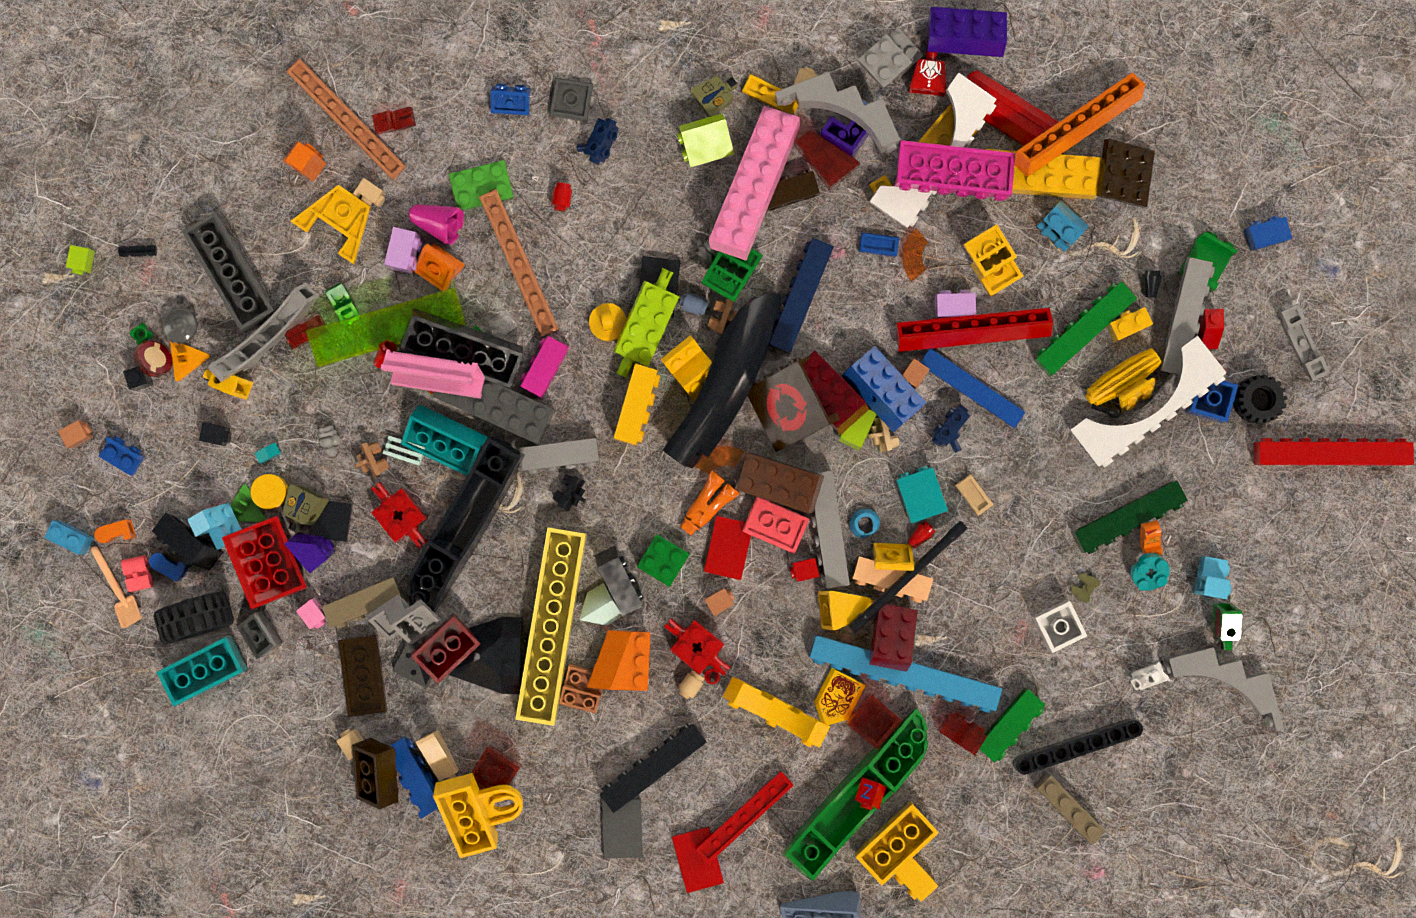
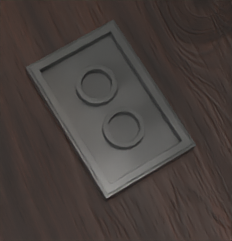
[602,798,643,859]

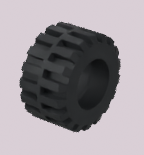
[1233,375,1287,424]

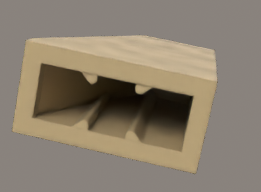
[416,729,459,781]

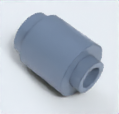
[679,292,709,316]

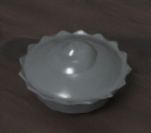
[161,307,199,344]

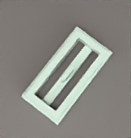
[383,436,425,466]

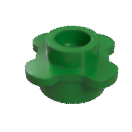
[130,323,153,346]

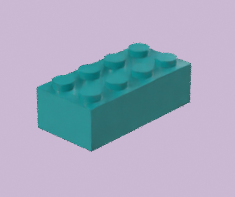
[156,636,248,707]

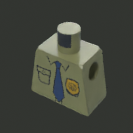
[690,76,738,117]
[283,484,329,533]

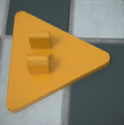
[170,341,210,382]

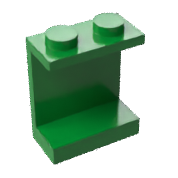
[1177,231,1238,292]

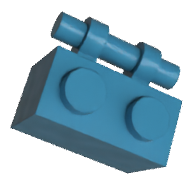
[1036,200,1089,252]

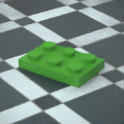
[449,160,514,211]

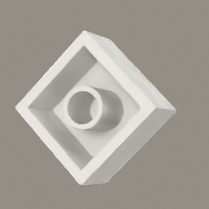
[1032,600,1087,653]

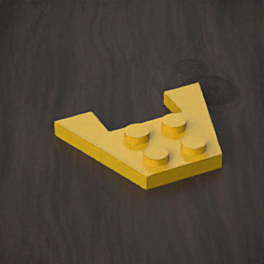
[291,185,371,265]

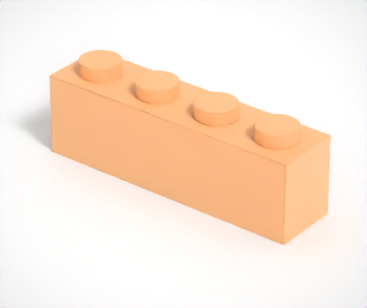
[852,556,933,603]

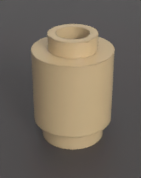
[678,669,705,699]

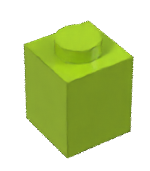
[66,245,95,276]

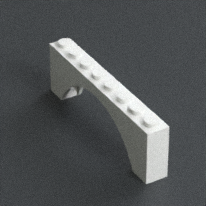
[869,73,996,228]
[1071,336,1226,468]

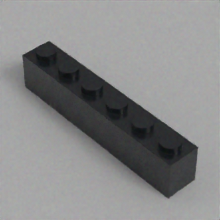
[600,723,707,813]

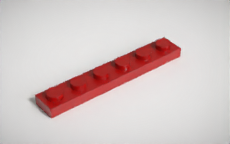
[695,770,794,864]

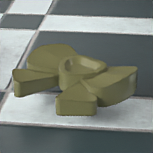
[1071,573,1100,603]

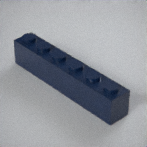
[769,238,834,354]

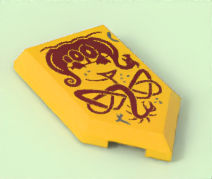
[814,668,866,726]

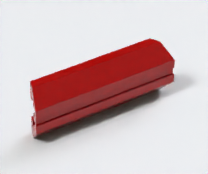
[967,70,1059,146]

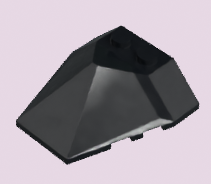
[448,617,523,694]

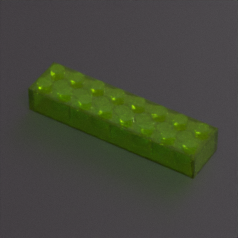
[306,287,467,368]

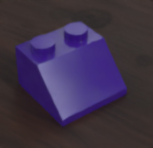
[285,533,336,573]

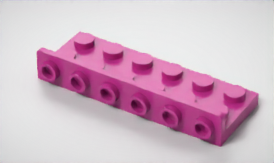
[894,140,1015,201]

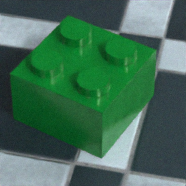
[637,534,690,587]

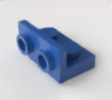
[491,84,531,115]
[98,436,145,476]

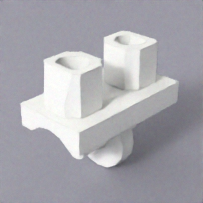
[1131,662,1169,691]

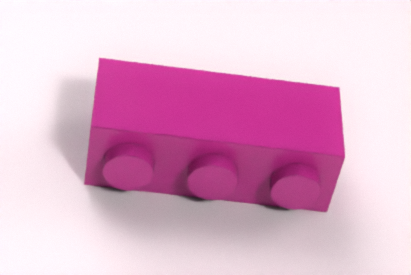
[520,336,569,398]

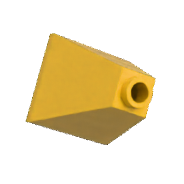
[818,591,874,630]

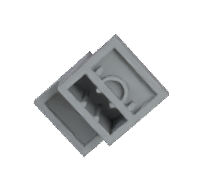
[858,27,924,89]
[366,594,442,645]

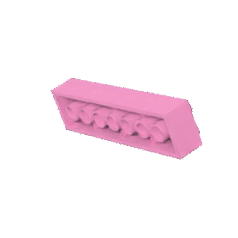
[709,106,800,260]

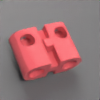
[121,555,154,592]

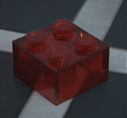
[846,693,902,749]
[471,745,522,790]

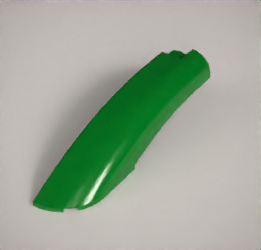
[781,708,929,881]

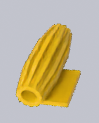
[1085,348,1162,412]

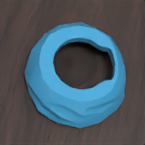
[849,508,880,539]

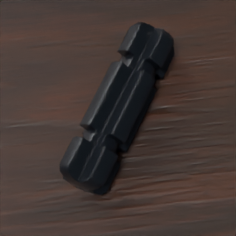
[118,245,157,257]

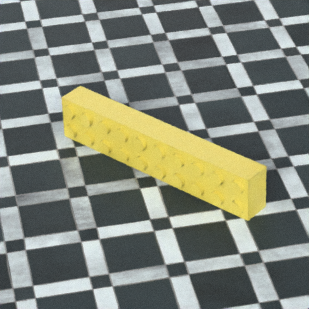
[515,527,587,726]

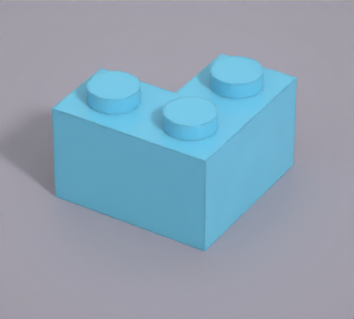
[187,502,241,550]
[1194,556,1232,599]

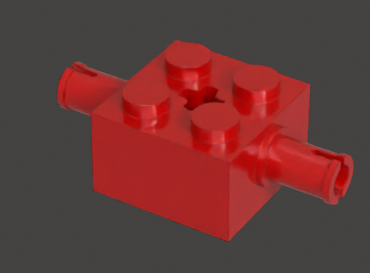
[371,482,428,550]
[664,618,731,676]

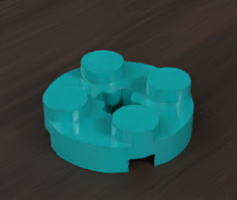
[1130,553,1170,591]

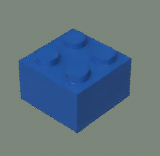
[1185,381,1238,423]

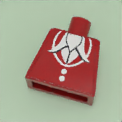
[908,50,947,97]

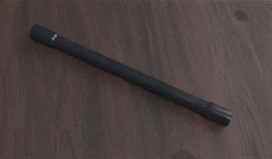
[848,521,968,634]

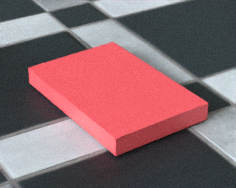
[742,496,809,554]

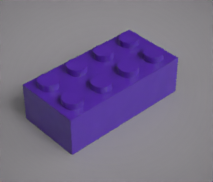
[927,7,1007,57]

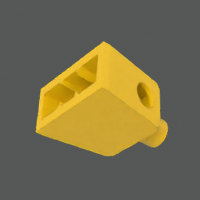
[203,369,254,400]

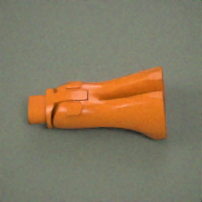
[680,470,741,536]

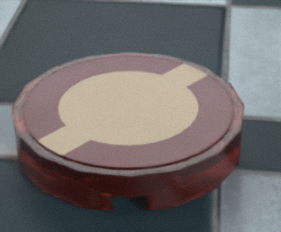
[134,340,173,377]

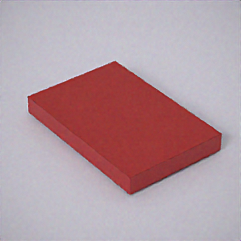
[704,516,751,580]
[672,826,724,893]

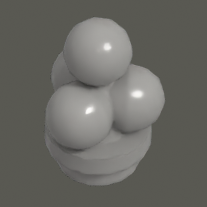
[696,241,719,264]
[317,425,340,457]

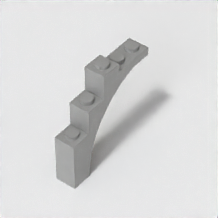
[208,282,319,382]

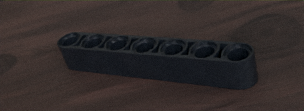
[1013,718,1143,775]

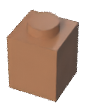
[902,359,930,389]
[58,420,93,449]
[704,588,735,616]

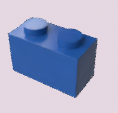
[1244,215,1293,251]

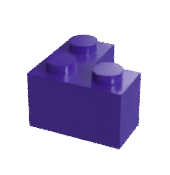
[820,116,869,159]

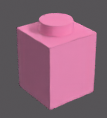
[296,598,327,629]

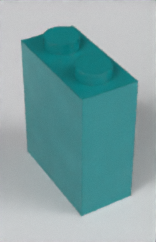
[895,465,948,523]

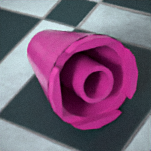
[408,204,464,245]

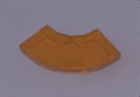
[902,229,929,283]
[694,446,745,475]

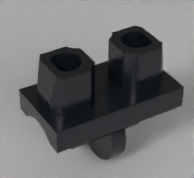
[552,474,586,511]

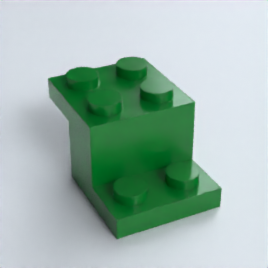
[701,248,763,302]

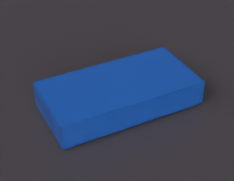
[859,232,899,257]

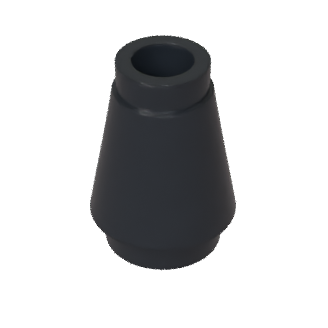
[1143,270,1162,298]

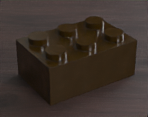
[352,738,399,810]

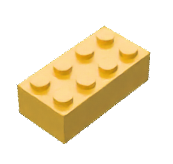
[614,364,661,446]
[854,801,939,886]

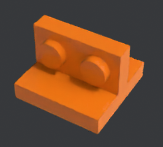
[414,243,465,293]

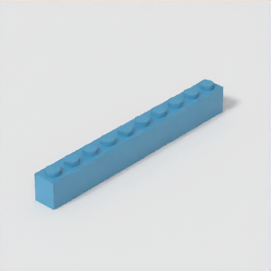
[809,634,1002,713]

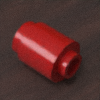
[551,182,572,212]

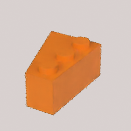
[282,141,326,182]

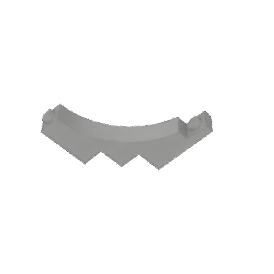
[775,72,900,153]
[1164,646,1284,731]

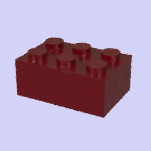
[869,604,918,672]

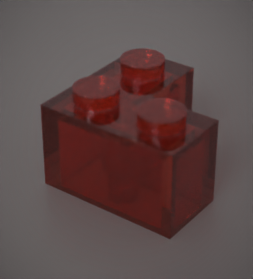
[938,711,987,756]

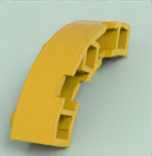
[722,676,830,747]

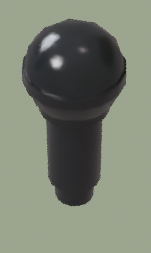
[1092,403,1121,418]

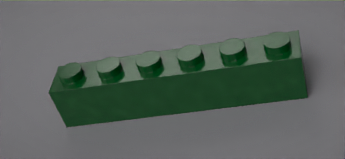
[1071,480,1188,555]

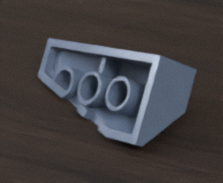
[780,891,861,918]

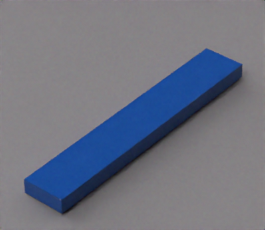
[920,349,1025,428]

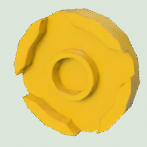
[589,303,627,342]

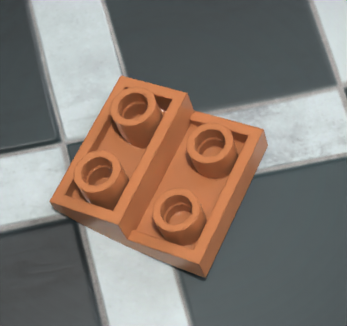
[559,664,603,713]

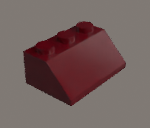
[411,613,481,684]

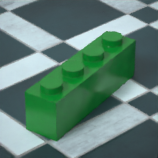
[975,688,1046,763]

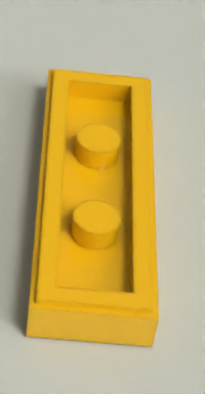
[742,74,798,115]

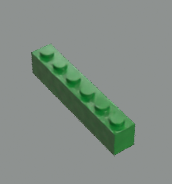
[1034,281,1137,377]

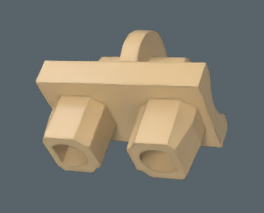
[867,418,900,453]

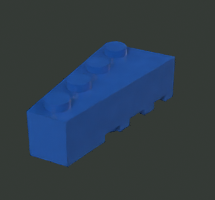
[390,736,438,819]

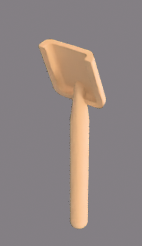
[91,546,142,628]

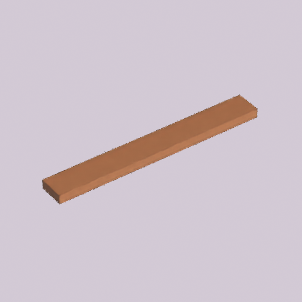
[286,58,406,180]
[479,189,559,337]

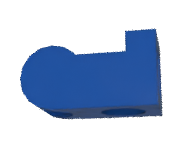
[149,553,189,582]

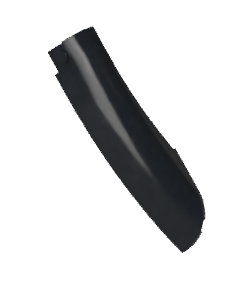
[663,292,782,469]
[407,437,525,613]

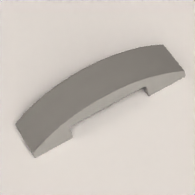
[1280,304,1330,381]

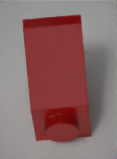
[1197,309,1224,350]

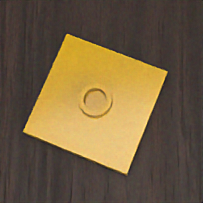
[873,543,914,571]

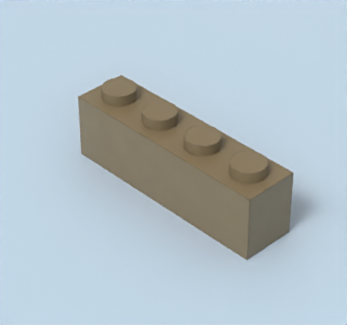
[322,577,405,630]
[1033,773,1106,845]

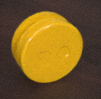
[250,474,289,510]

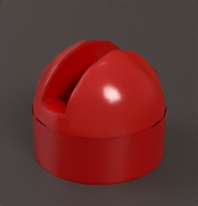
[704,669,720,685]

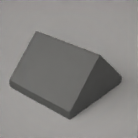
[237,611,282,659]

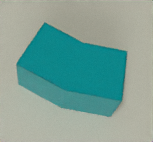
[254,443,281,464]

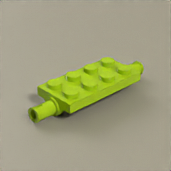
[613,268,679,378]

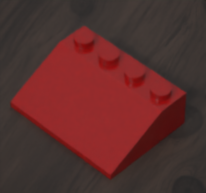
[222,516,307,610]

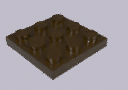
[1096,139,1155,208]

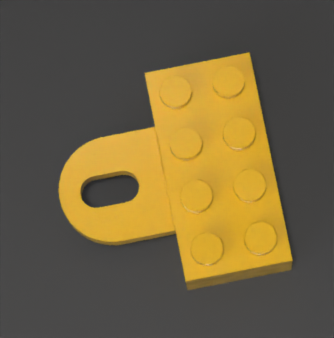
[433,773,523,858]

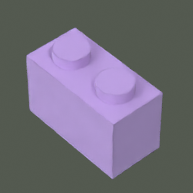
[935,290,976,319]

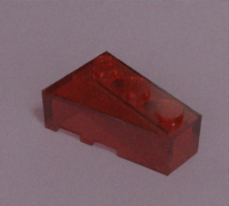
[794,130,861,190]

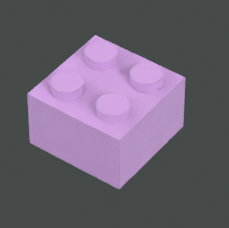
[384,227,423,275]

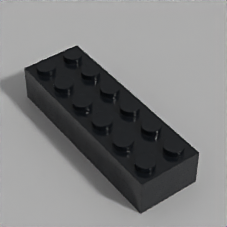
[400,308,524,388]

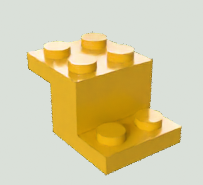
[963,224,1024,297]
[660,335,712,402]

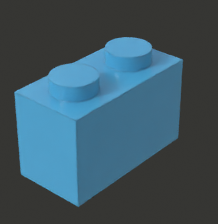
[44,520,94,555]

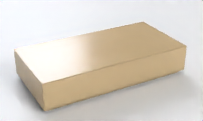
[955,474,993,516]

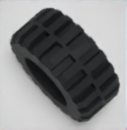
[153,592,234,644]

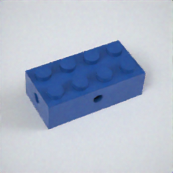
[842,346,927,433]

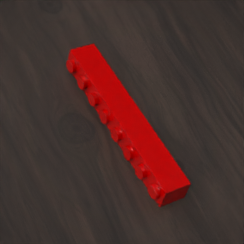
[896,308,1053,352]
[1254,438,1414,466]

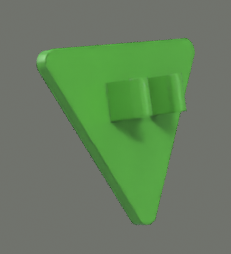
[231,484,266,522]

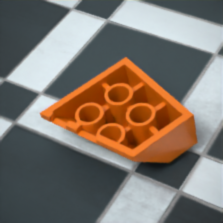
[586,630,650,691]

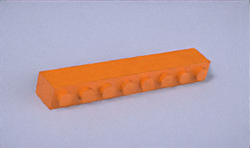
[1014,73,1146,177]

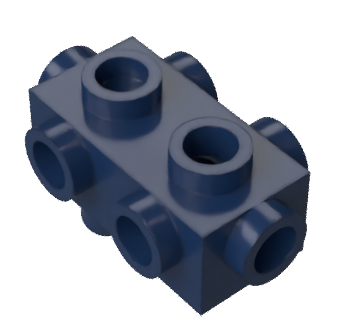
[577,118,619,165]
[931,404,970,453]

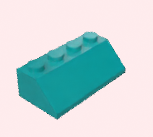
[401,404,488,476]

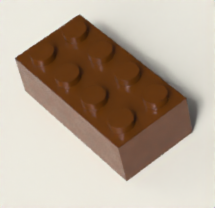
[736,453,824,513]

